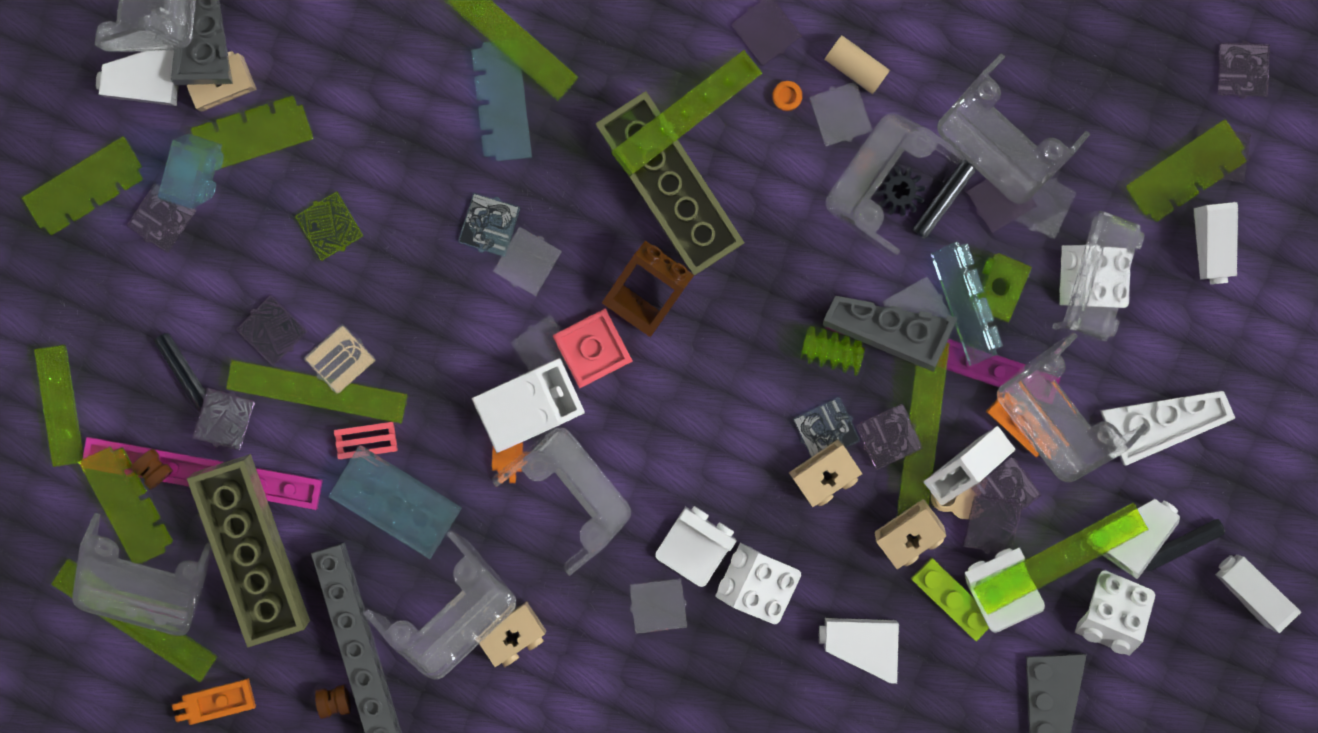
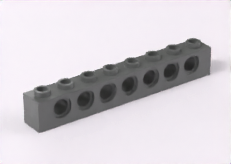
[311,542,402,733]

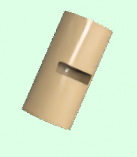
[824,35,890,95]

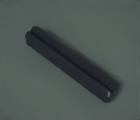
[912,160,976,238]
[154,333,213,413]
[1145,519,1225,571]

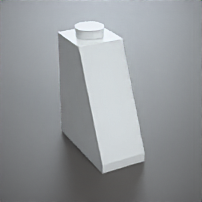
[96,43,179,106]
[1194,202,1238,284]
[924,426,1016,506]
[1088,499,1180,579]
[1215,555,1301,633]
[819,618,899,683]

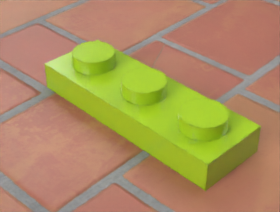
[911,557,989,642]

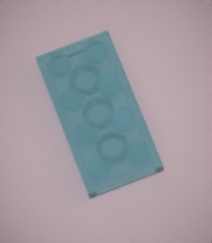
[328,445,462,559]

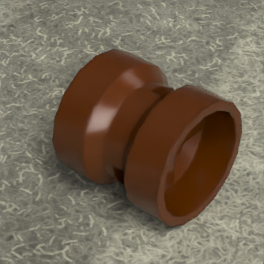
[130,448,173,490]
[315,684,351,719]

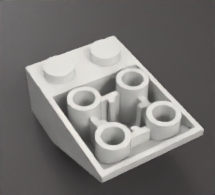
[471,358,585,453]

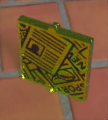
[295,191,364,261]

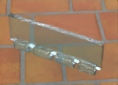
[471,39,532,162]
[931,242,1003,366]

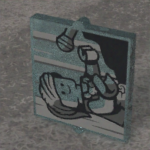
[458,193,521,257]
[793,396,861,457]

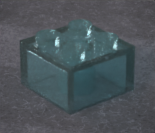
[158,134,224,209]

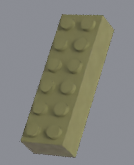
[596,91,745,276]
[187,454,310,648]

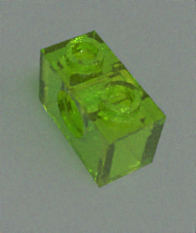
[970,253,1032,323]

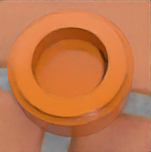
[772,81,802,111]

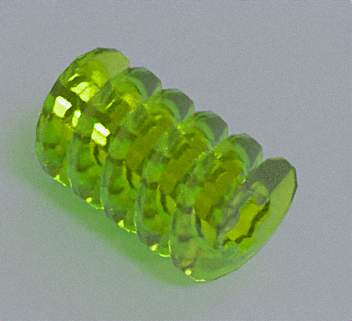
[800,326,865,376]

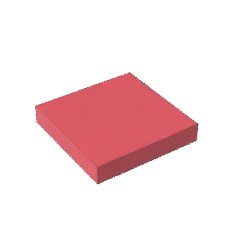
[552,308,632,389]

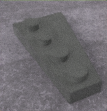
[171,0,233,85]
[823,296,957,372]
[1025,653,1087,733]

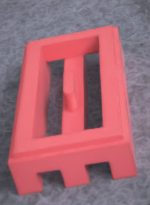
[334,421,398,460]

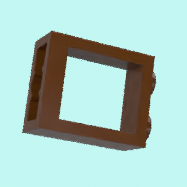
[602,241,694,337]

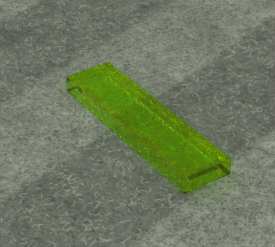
[34,345,83,467]

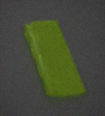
[189,95,314,175]
[1125,119,1247,222]
[22,136,143,235]
[78,446,173,566]

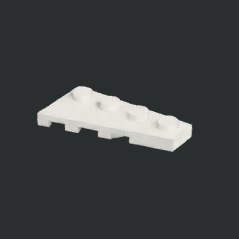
[1100,391,1235,466]

